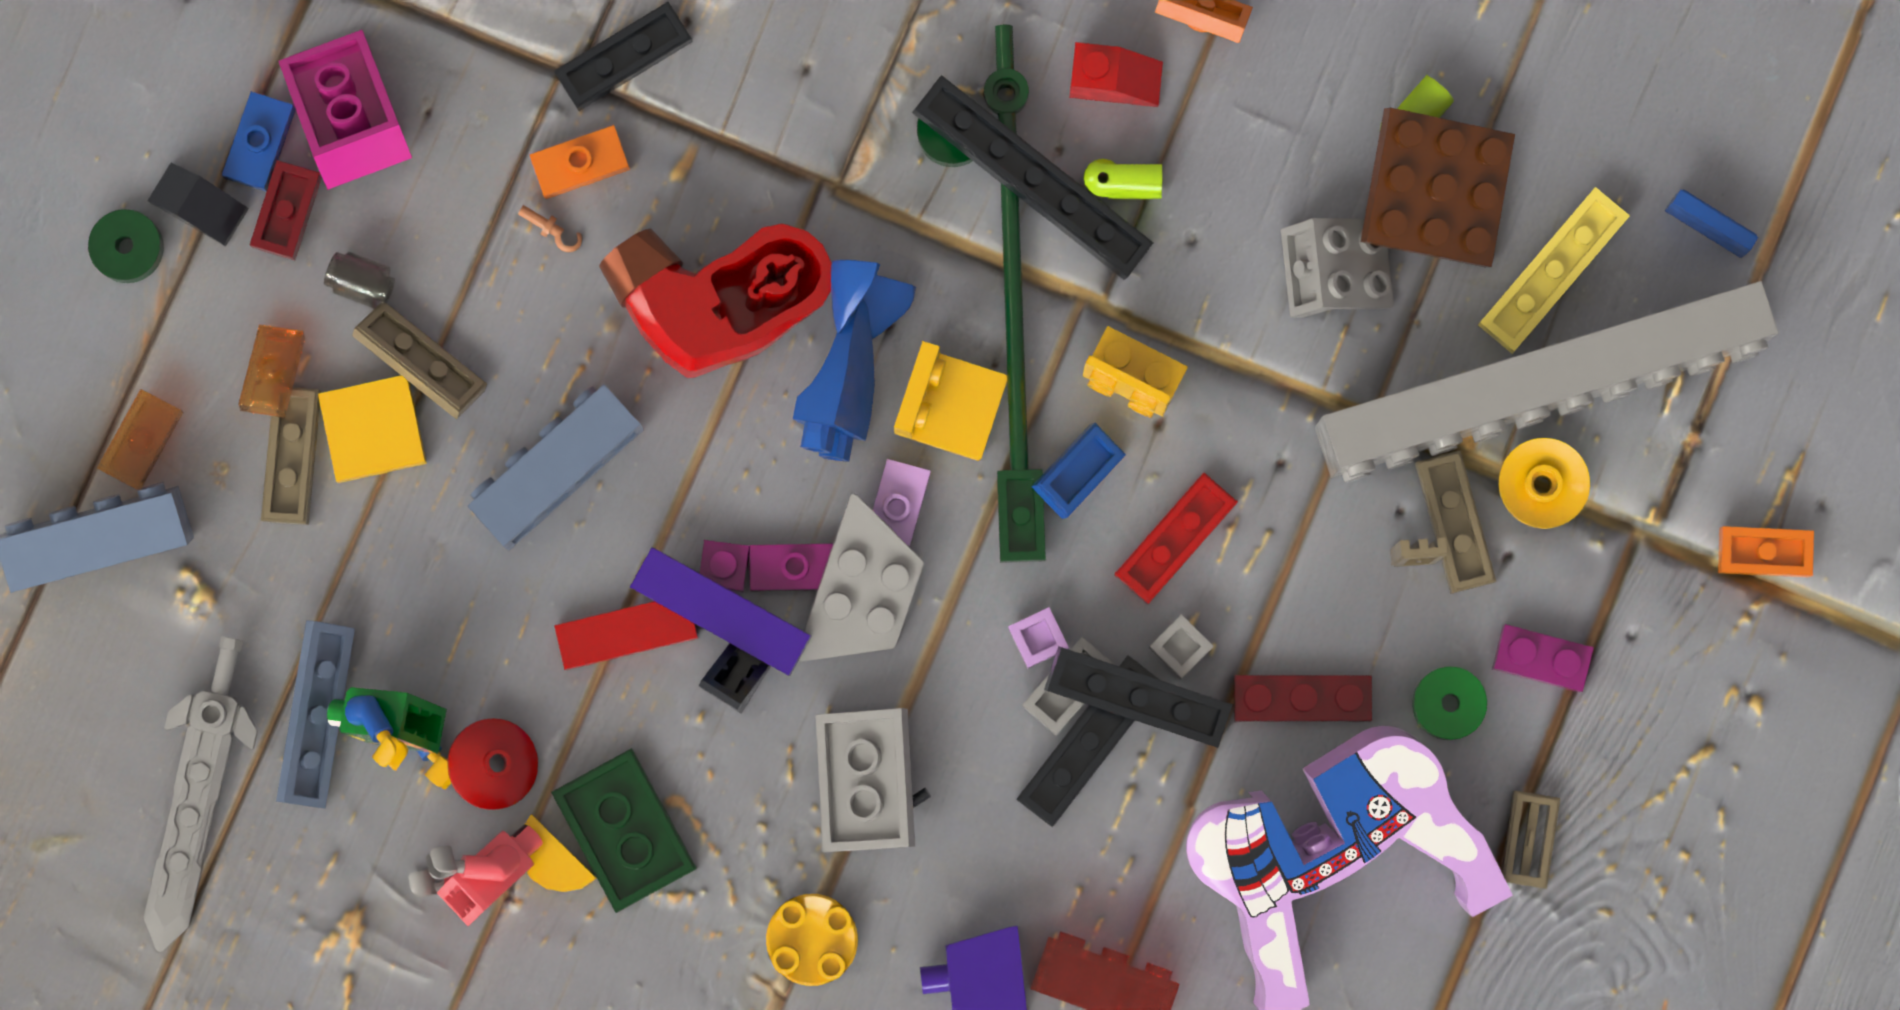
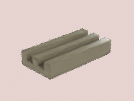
[1390,537,1448,567]
[1501,791,1560,889]

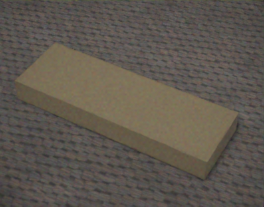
[352,301,487,420]
[261,386,321,525]
[1415,450,1497,594]

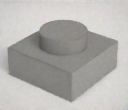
[1149,614,1214,679]

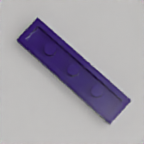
[630,547,812,676]

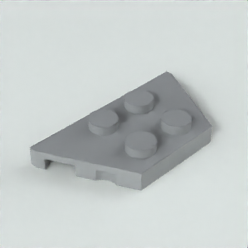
[799,492,924,662]

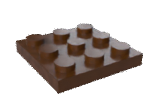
[1360,107,1515,268]

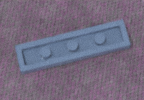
[276,620,355,809]

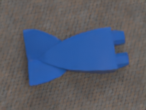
[793,260,916,462]

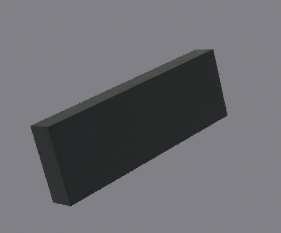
[554,1,693,111]

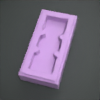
[873,459,931,546]

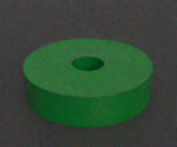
[1412,666,1487,740]

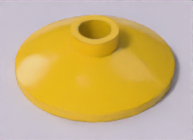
[1498,438,1590,529]

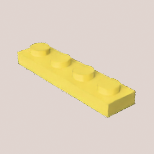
[1478,187,1630,354]

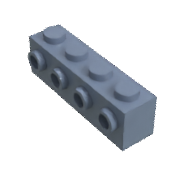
[467,384,644,551]
[0,482,194,593]

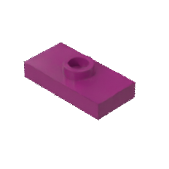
[750,543,833,592]

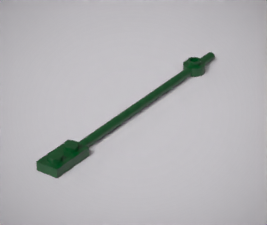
[984,24,1046,563]

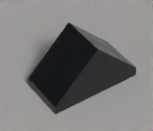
[147,163,249,247]
[699,643,771,713]

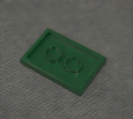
[551,748,697,913]

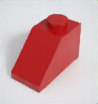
[1069,42,1163,107]

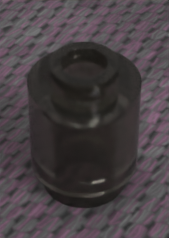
[324,252,395,309]

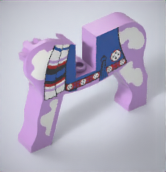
[1186,726,1513,1010]

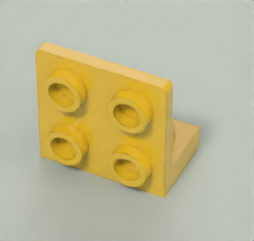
[1082,326,1188,418]
[894,341,1007,461]

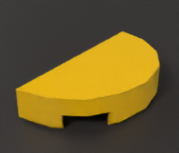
[525,814,597,892]

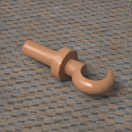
[518,205,582,252]

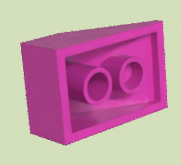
[278,30,412,190]

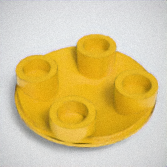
[766,894,858,986]

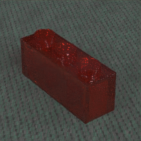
[1029,931,1180,1010]

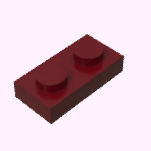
[249,160,322,261]

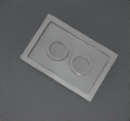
[815,708,915,852]

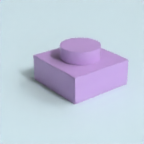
[1008,607,1069,669]

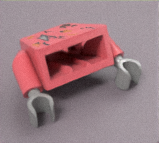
[408,824,543,926]

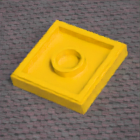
[318,375,427,483]

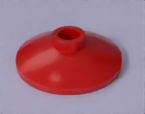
[447,718,538,810]

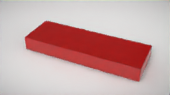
[1114,473,1238,605]
[554,601,699,671]

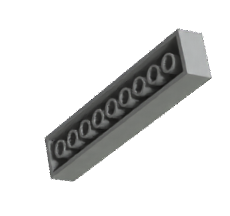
[1315,281,1779,483]

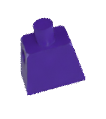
[920,926,1027,1010]

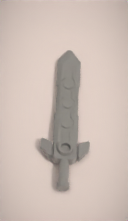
[143,636,258,952]

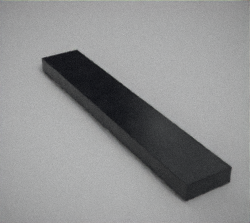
[912,75,1153,280]

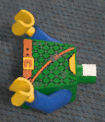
[327,687,451,790]

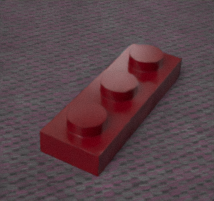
[1234,675,1372,722]

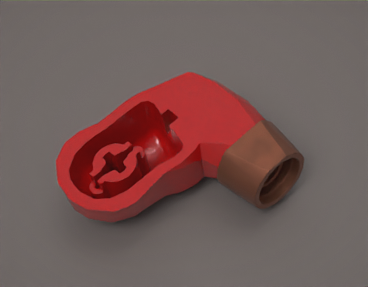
[599,223,832,378]

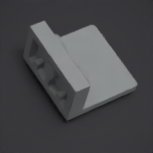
[1281,218,1394,318]

